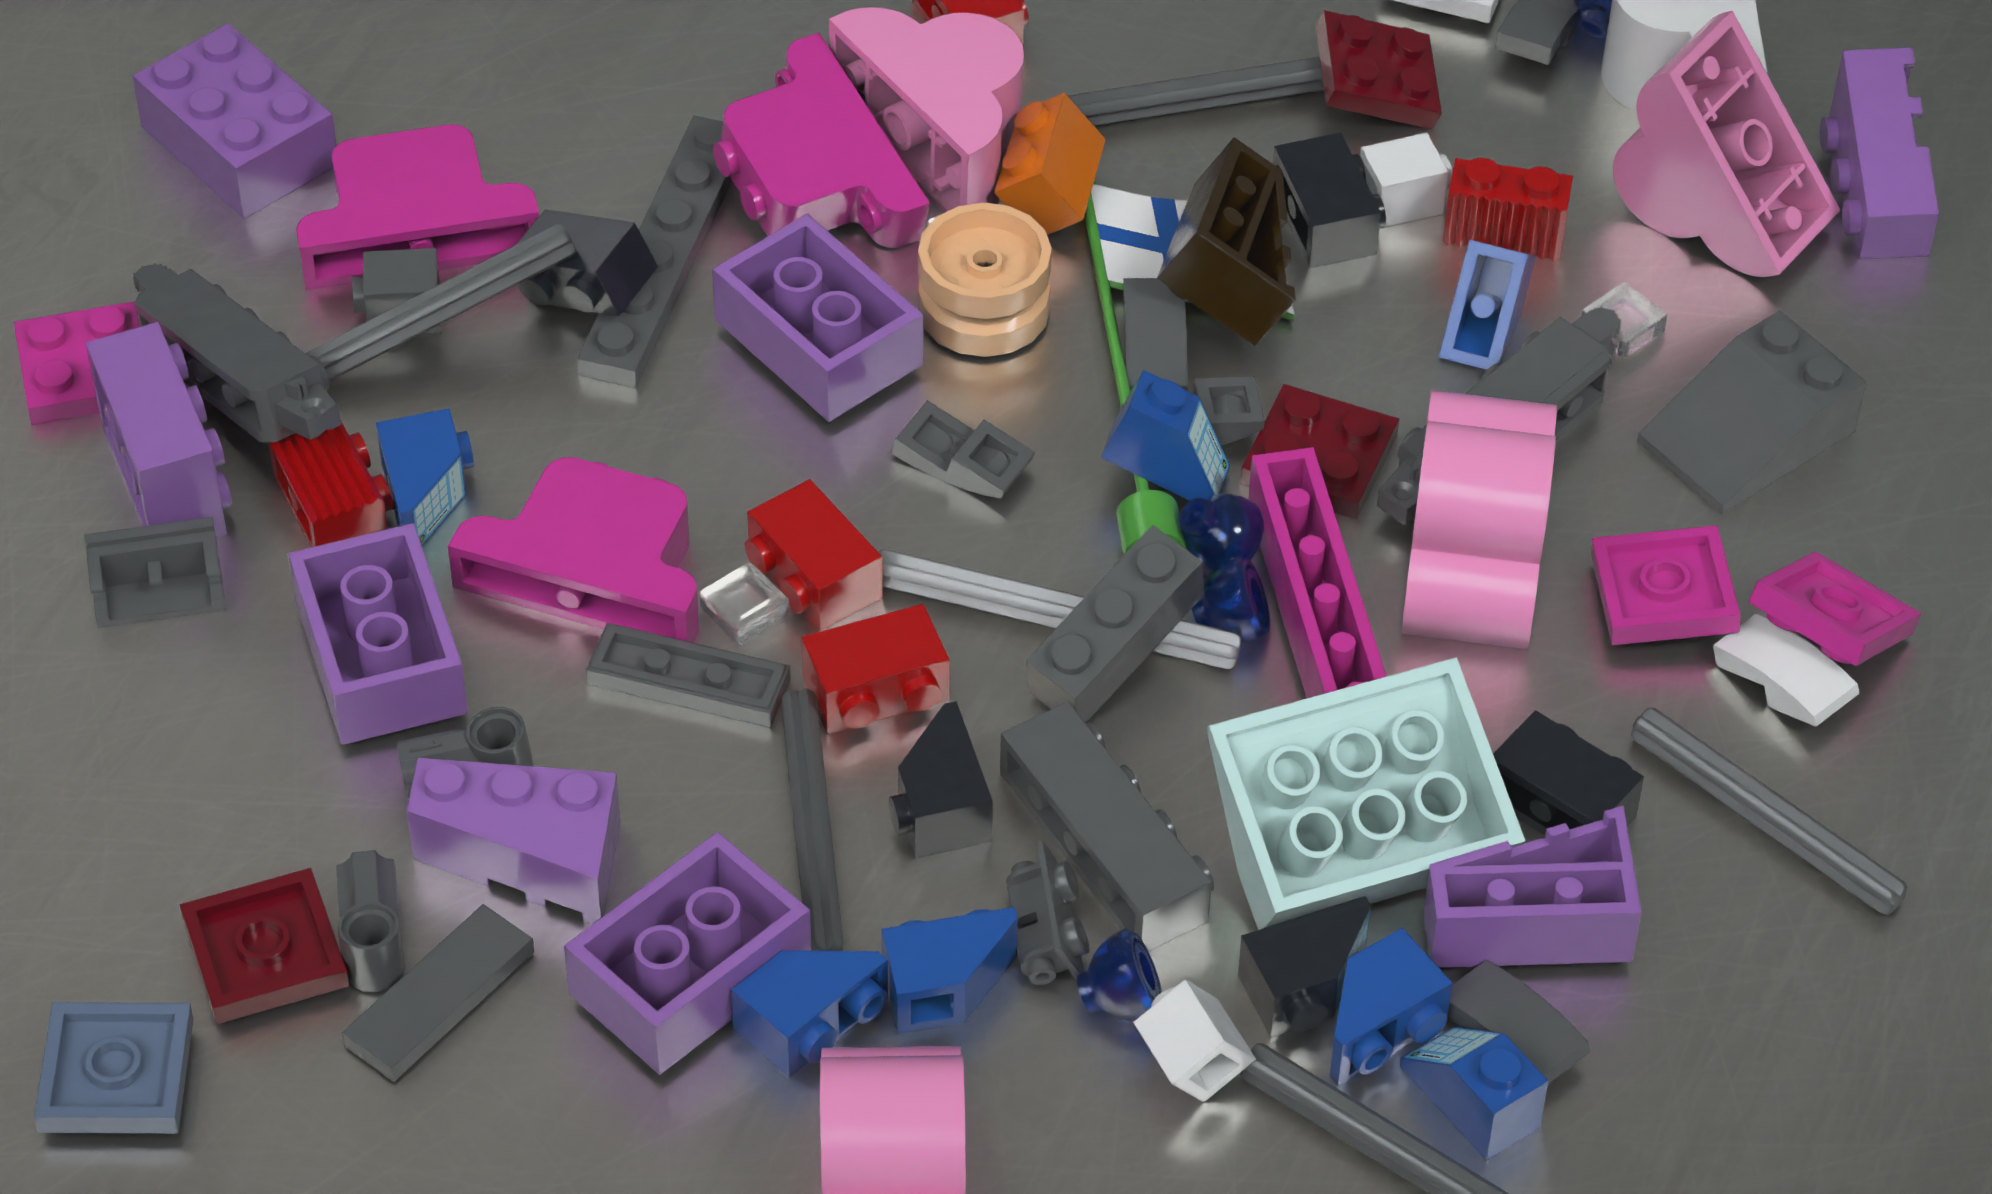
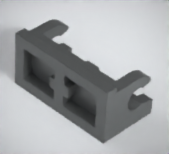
[84,517,226,628]

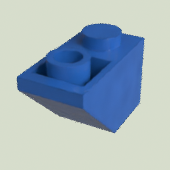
[881,907,1018,1034]
[1330,928,1453,1085]
[731,950,889,1078]

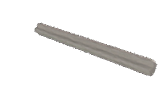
[879,549,1241,670]

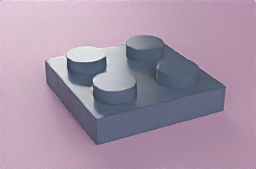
[34,1002,194,1134]

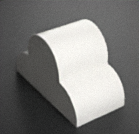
[1601,0,1767,112]

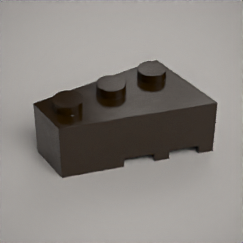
[1157,137,1296,346]

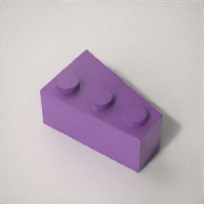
[1820,47,1939,259]
[407,758,621,924]
[1423,806,1642,968]

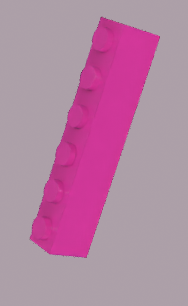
[1248,447,1387,698]

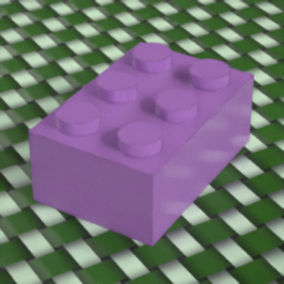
[132,23,337,219]
[712,214,923,422]
[85,322,232,538]
[288,523,468,745]
[564,831,811,1075]

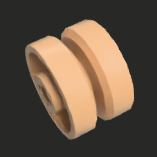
[918,202,1052,357]

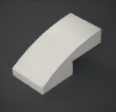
[1713,613,1859,727]

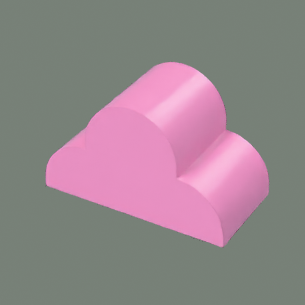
[829,7,1024,215]
[1613,11,1841,277]
[1401,390,1557,650]
[820,1046,966,1194]

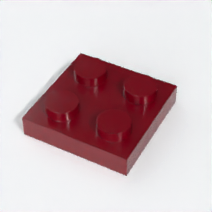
[1315,10,1442,129]
[1240,384,1399,520]
[179,868,349,1025]

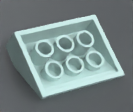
[1207,657,1525,930]

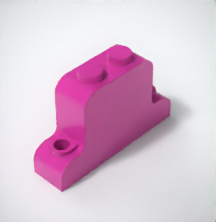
[713,33,930,248]
[296,124,539,290]
[448,457,699,643]

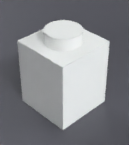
[1360,132,1452,227]
[1133,979,1256,1102]

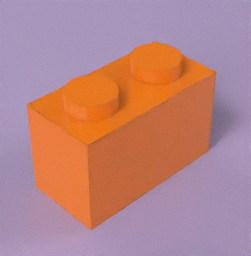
[994,93,1106,235]

